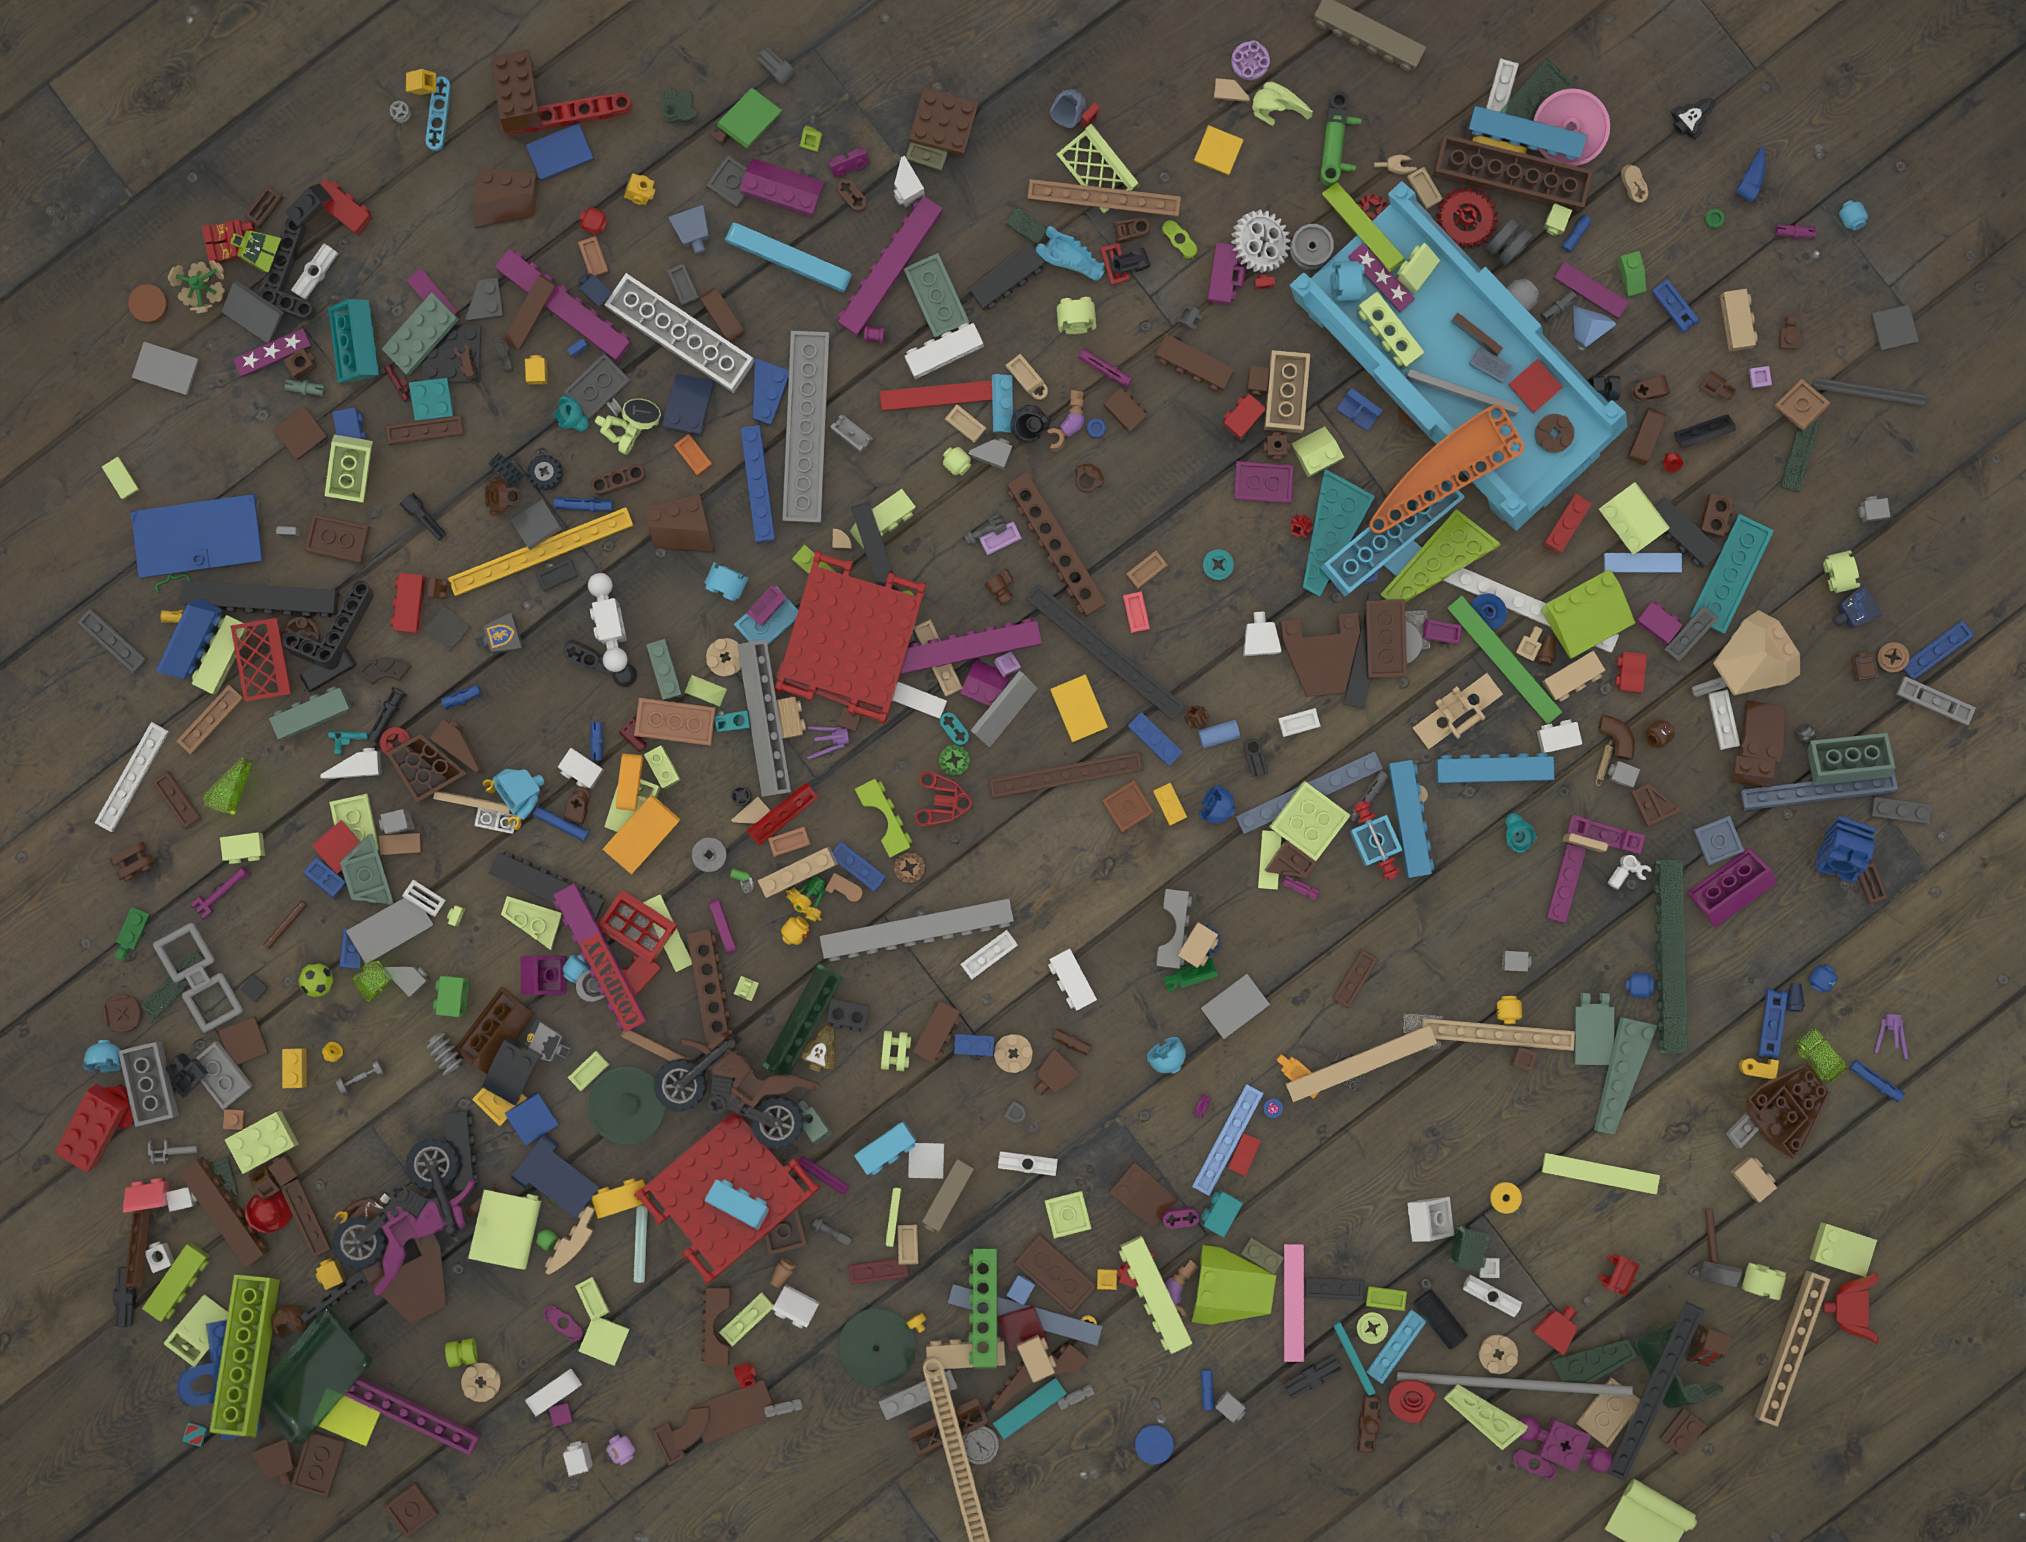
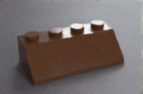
[455,986,534,1074]

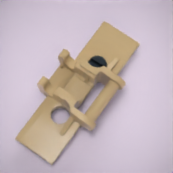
[1413,673,1503,749]

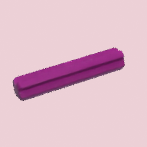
[799,1156,849,1195]

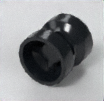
[731,786,752,806]

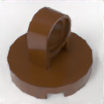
[485,477,522,516]

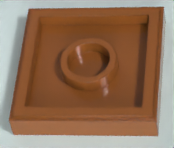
[1101,780,1154,833]

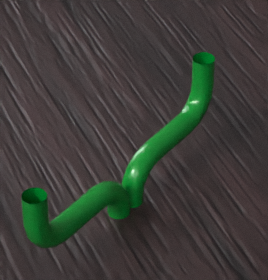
[155,574,191,593]

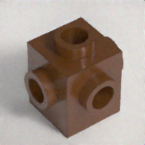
[1263,432,1291,461]

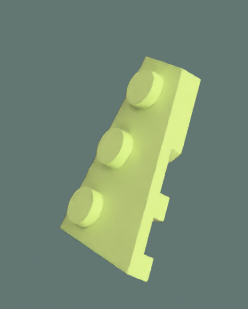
[501,896,563,950]

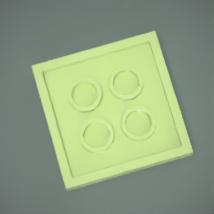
[1269,781,1351,861]

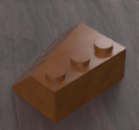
[474,167,539,228]

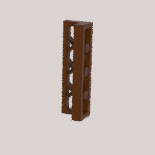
[907,1398,989,1457]

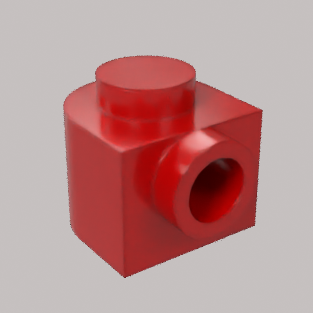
[734,1362,757,1390]

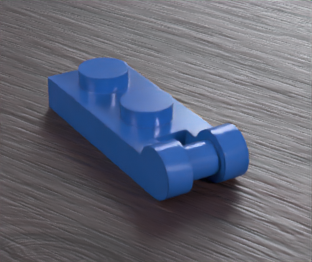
[1651,279,1699,334]

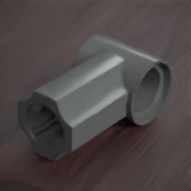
[757,47,796,86]

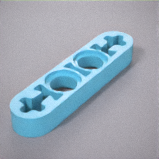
[426,76,451,152]

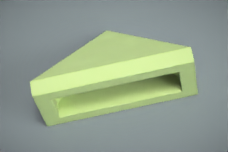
[684,675,727,707]

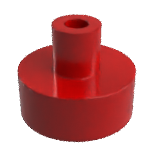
[1663,452,1683,473]

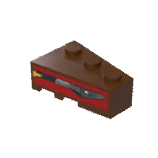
[1687,1324,1732,1367]

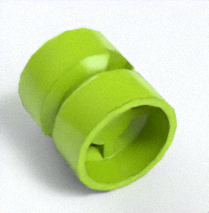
[445,1338,478,1368]

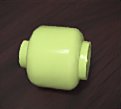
[943,447,971,475]

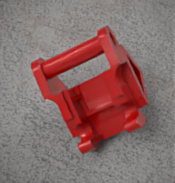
[1597,1253,1640,1296]

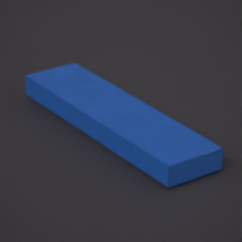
[1902,620,1974,680]

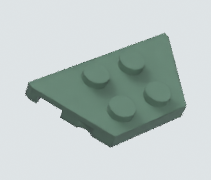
[339,833,394,905]

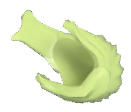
[1252,82,1313,126]

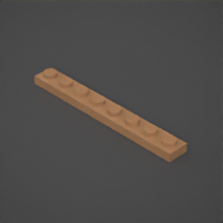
[1028,179,1181,217]

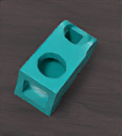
[715,711,751,733]

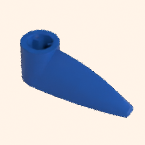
[1735,147,1766,202]

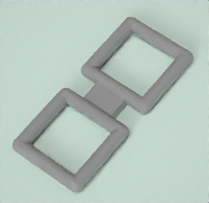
[153,923,243,1033]

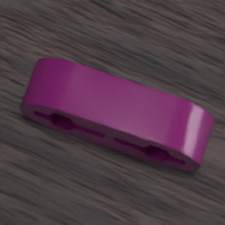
[1162,1207,1199,1229]

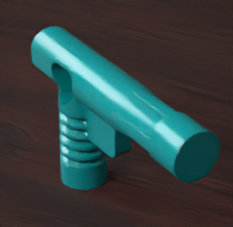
[328,731,368,754]

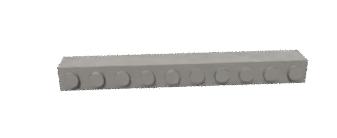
[820,899,1014,962]

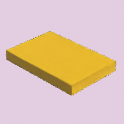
[1050,674,1108,742]

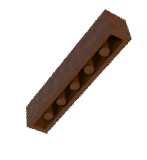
[178,1157,269,1268]

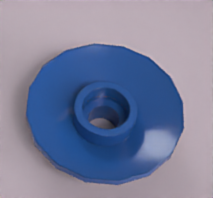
[1471,593,1507,630]

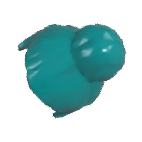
[552,395,589,432]
[1505,813,1538,854]

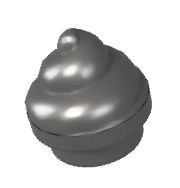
[1796,723,1816,743]

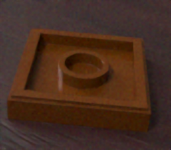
[273,406,328,460]
[218,1017,269,1065]
[384,1483,439,1538]

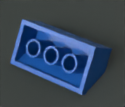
[156,599,222,679]

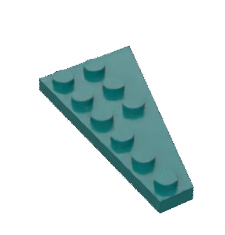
[1303,469,1375,597]

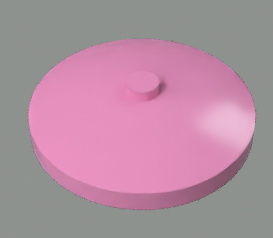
[1534,88,1610,166]

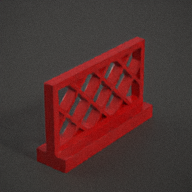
[231,618,292,702]

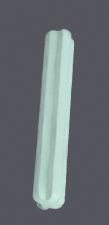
[634,1205,648,1283]

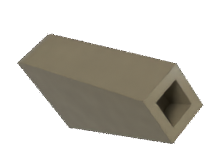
[922,1158,974,1232]

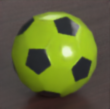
[299,963,333,997]

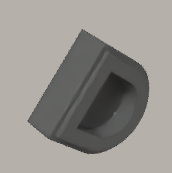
[1003,1100,1026,1123]

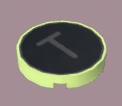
[622,399,661,429]

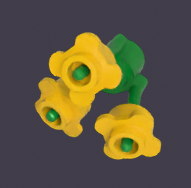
[786,876,826,922]

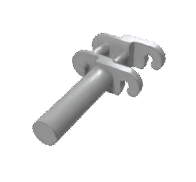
[148,1139,198,1165]

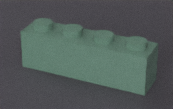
[269,686,353,741]

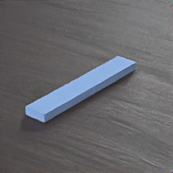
[1192,1084,1264,1196]

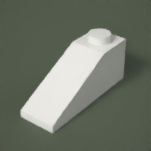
[320,748,382,779]

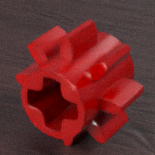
[1289,514,1314,538]

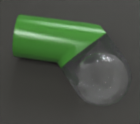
[730,868,754,893]

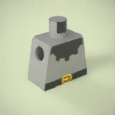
[524,1019,571,1061]

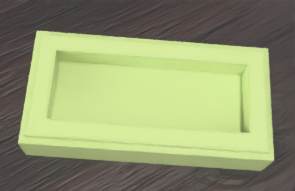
[102,457,140,500]
[568,1051,610,1091]
[575,1277,610,1321]

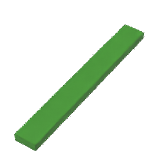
[1448,595,1563,724]

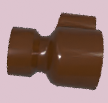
[984,569,1013,605]

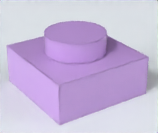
[1748,366,1772,389]
[994,652,1021,677]

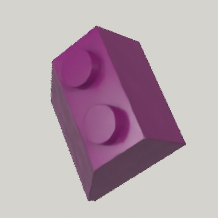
[960,660,1011,707]
[521,956,566,995]

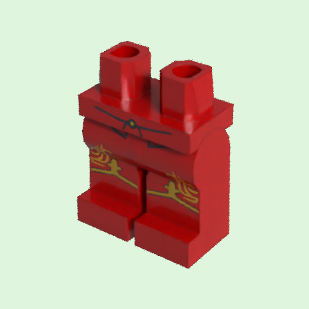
[201,220,255,264]

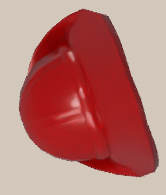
[245,1188,293,1233]

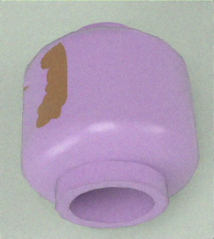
[606,1434,635,1465]

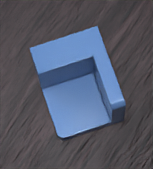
[1007,1274,1035,1305]

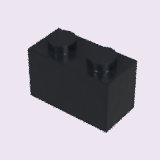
[285,184,332,226]

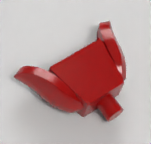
[1822,1272,1879,1344]

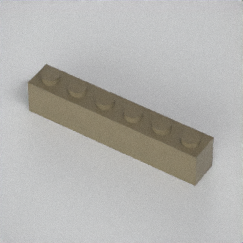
[1313,0,1426,72]

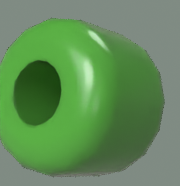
[536,1229,558,1251]

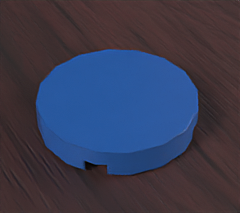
[1135,1424,1174,1464]

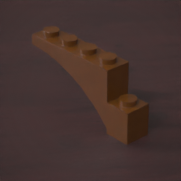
[991,1342,1088,1412]

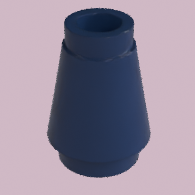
[1786,983,1805,1012]

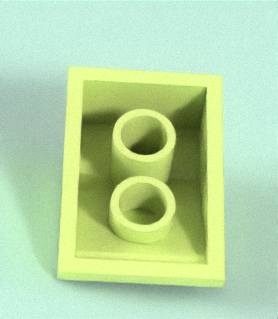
[1809,1222,1877,1277]

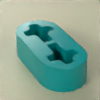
[940,712,969,745]

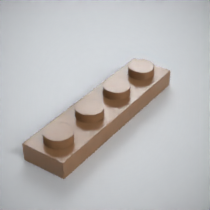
[176,685,244,754]

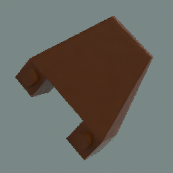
[1280,613,1360,697]
[362,1234,446,1324]

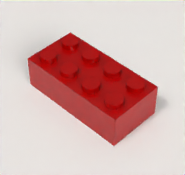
[54,1084,129,1173]

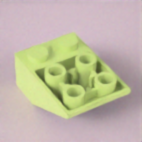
[605,779,661,832]
[164,1294,228,1366]

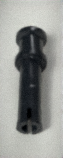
[367,686,408,744]

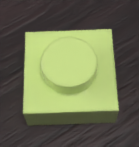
[447,906,465,926]

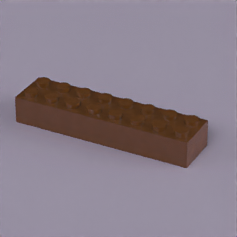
[1433,134,1593,213]

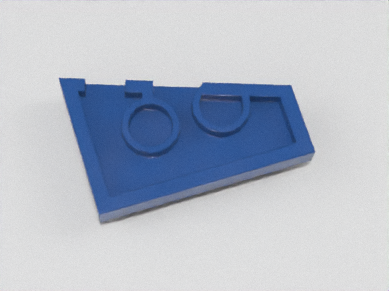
[753,358,789,426]

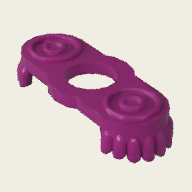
[543,1305,583,1342]
[1513,1449,1557,1480]

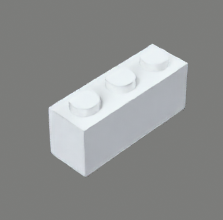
[1048,948,1097,1011]

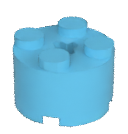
[1330,261,1366,301]
[704,562,749,601]

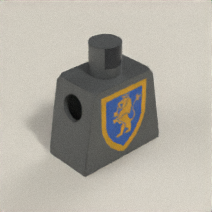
[475,613,524,653]

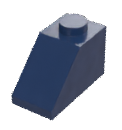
[577,273,612,306]

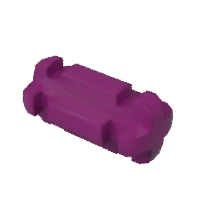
[1193,1094,1211,1118]

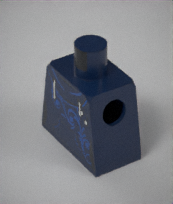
[1832,584,1883,628]

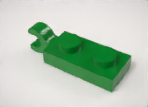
[114,907,151,960]
[1164,958,1218,991]

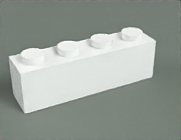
[905,323,984,379]

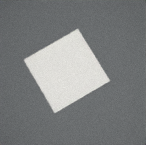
[908,1143,944,1179]

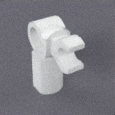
[1607,855,1651,890]

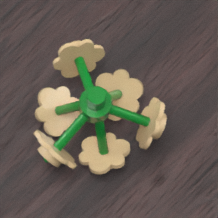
[168,260,225,314]

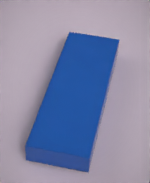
[833,841,886,892]

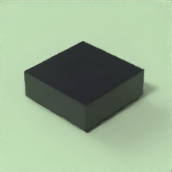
[240,975,269,1002]

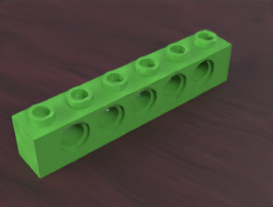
[969,1249,997,1369]

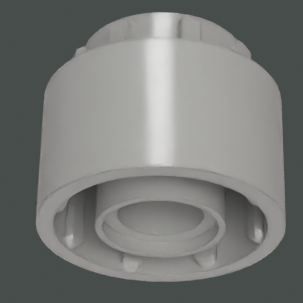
[1506,279,1539,312]

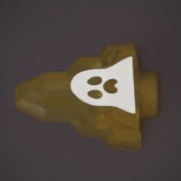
[797,1025,836,1072]

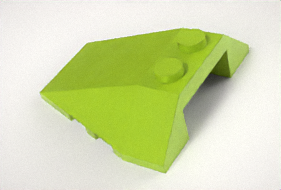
[1191,1245,1276,1325]

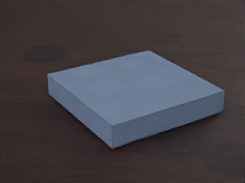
[1693,816,1744,866]

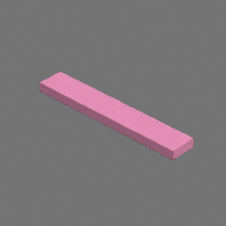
[1284,1244,1304,1362]

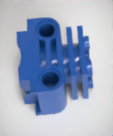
[1815,816,1876,883]

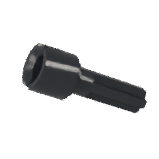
[399,492,446,540]

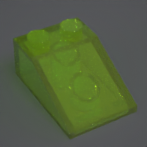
[203,757,254,815]

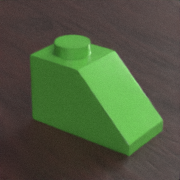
[1617,251,1646,297]

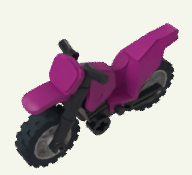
[332,1138,476,1296]

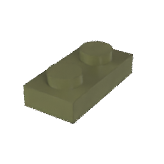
[906,143,948,172]
[1241,1237,1284,1274]

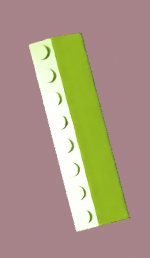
[210,1275,280,1437]

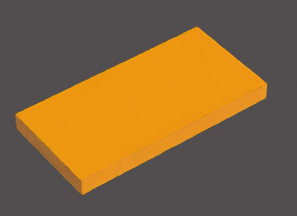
[602,794,681,875]

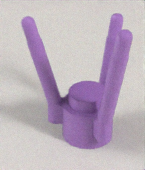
[807,726,849,760]
[1874,1014,1908,1060]

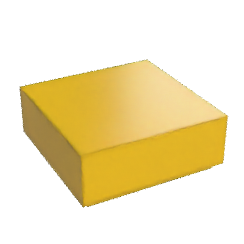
[1097,1269,1117,1290]

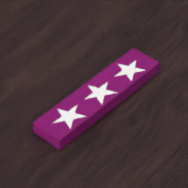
[1348,243,1415,313]
[233,328,312,377]

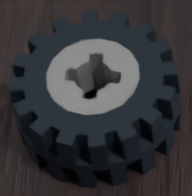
[488,452,524,487]
[527,454,563,490]

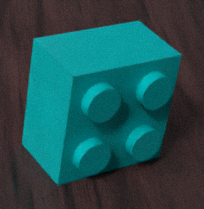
[1200,1189,1243,1237]

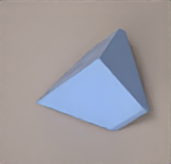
[1573,306,1616,347]

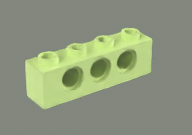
[1357,291,1424,369]

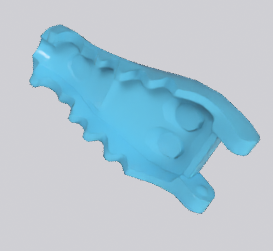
[1036,226,1105,280]

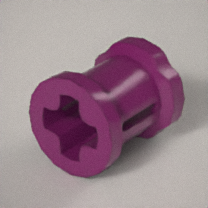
[864,324,885,344]

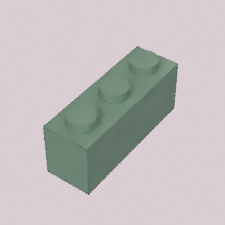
[646,639,683,701]

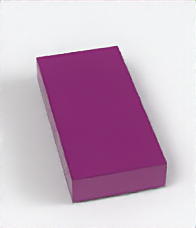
[1422,619,1462,644]

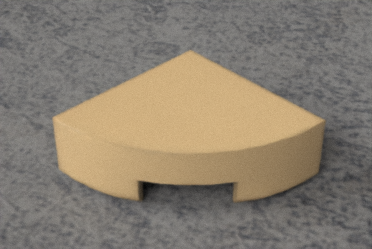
[832,529,852,549]

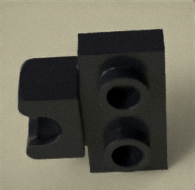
[165,1053,209,1098]

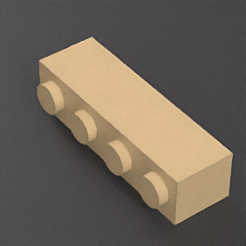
[758,847,838,898]
[926,1336,1006,1370]

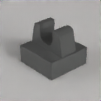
[1176,305,1202,329]

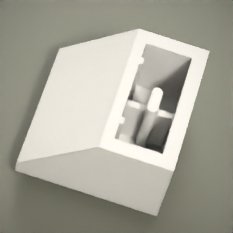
[773,1285,820,1328]

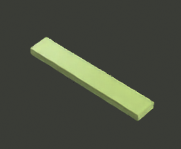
[1541,1153,1660,1195]

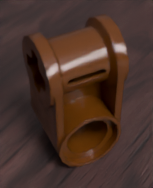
[1113,218,1150,243]
[1631,375,1670,402]
[564,786,590,825]

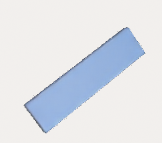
[1604,553,1682,573]

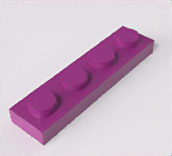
[1546,844,1586,923]

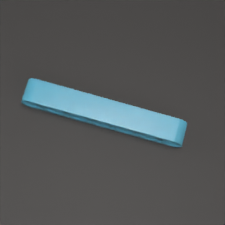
[725,222,852,293]

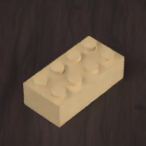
[1264,350,1310,433]

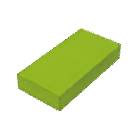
[1366,1286,1407,1311]

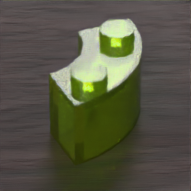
[352,960,393,1003]
[1796,1027,1847,1084]

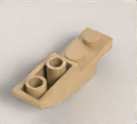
[545,1205,595,1274]

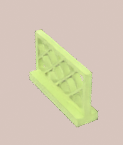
[1057,124,1140,214]

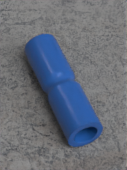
[1561,215,1592,253]
[1201,1369,1214,1410]

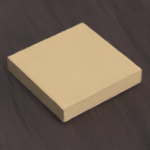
[1562,833,1608,852]

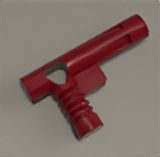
[384,365,418,402]

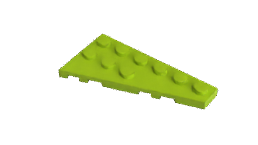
[1380,509,1501,602]

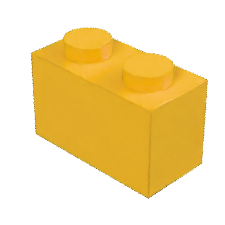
[282,1048,307,1088]

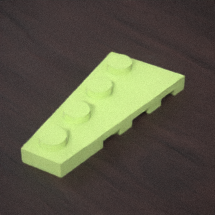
[1444,1384,1528,1450]

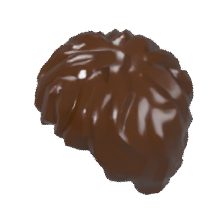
[272,1304,309,1338]

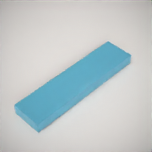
[1366,1309,1427,1384]

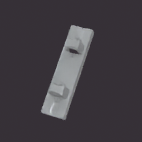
[1896,676,1976,726]

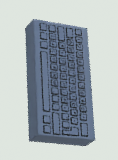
[1469,347,1512,383]

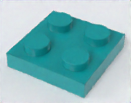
[409,377,454,421]

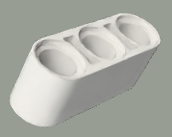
[525,1369,582,1417]

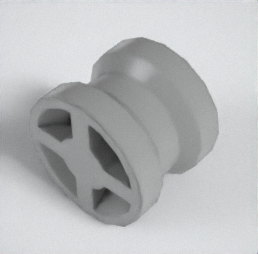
[390,101,411,123]

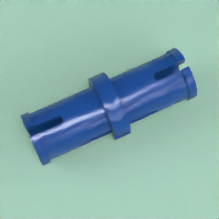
[441,684,482,710]
[589,722,604,760]

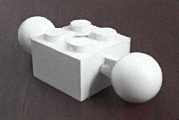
[588,573,628,672]

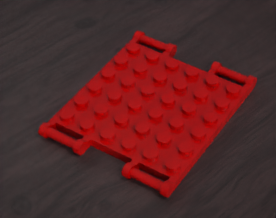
[775,550,927,724]
[634,1111,821,1285]

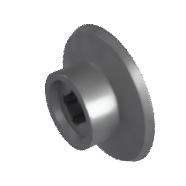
[692,837,726,872]

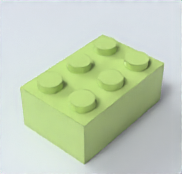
[325,435,373,502]
[225,1111,299,1174]

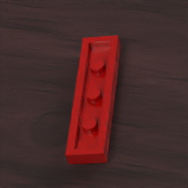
[746,782,819,845]

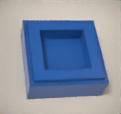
[568,339,589,358]

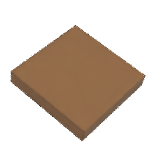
[1775,379,1830,431]

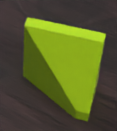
[800,126,822,152]

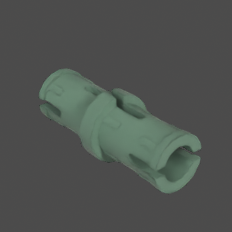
[285,379,326,397]

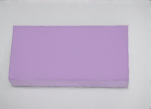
[979,521,1022,556]

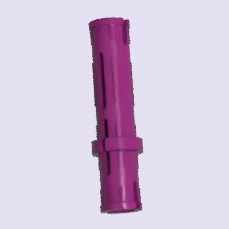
[1078,348,1132,388]

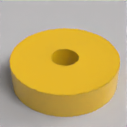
[1490,1182,1522,1214]

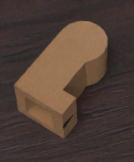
[825,873,863,902]

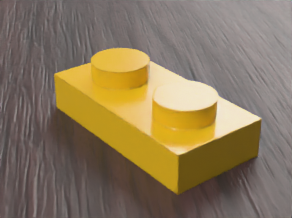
[1153,783,1187,826]

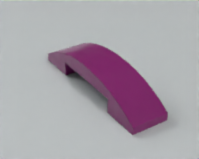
[1567,815,1645,854]

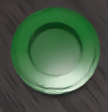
[1704,209,1725,229]

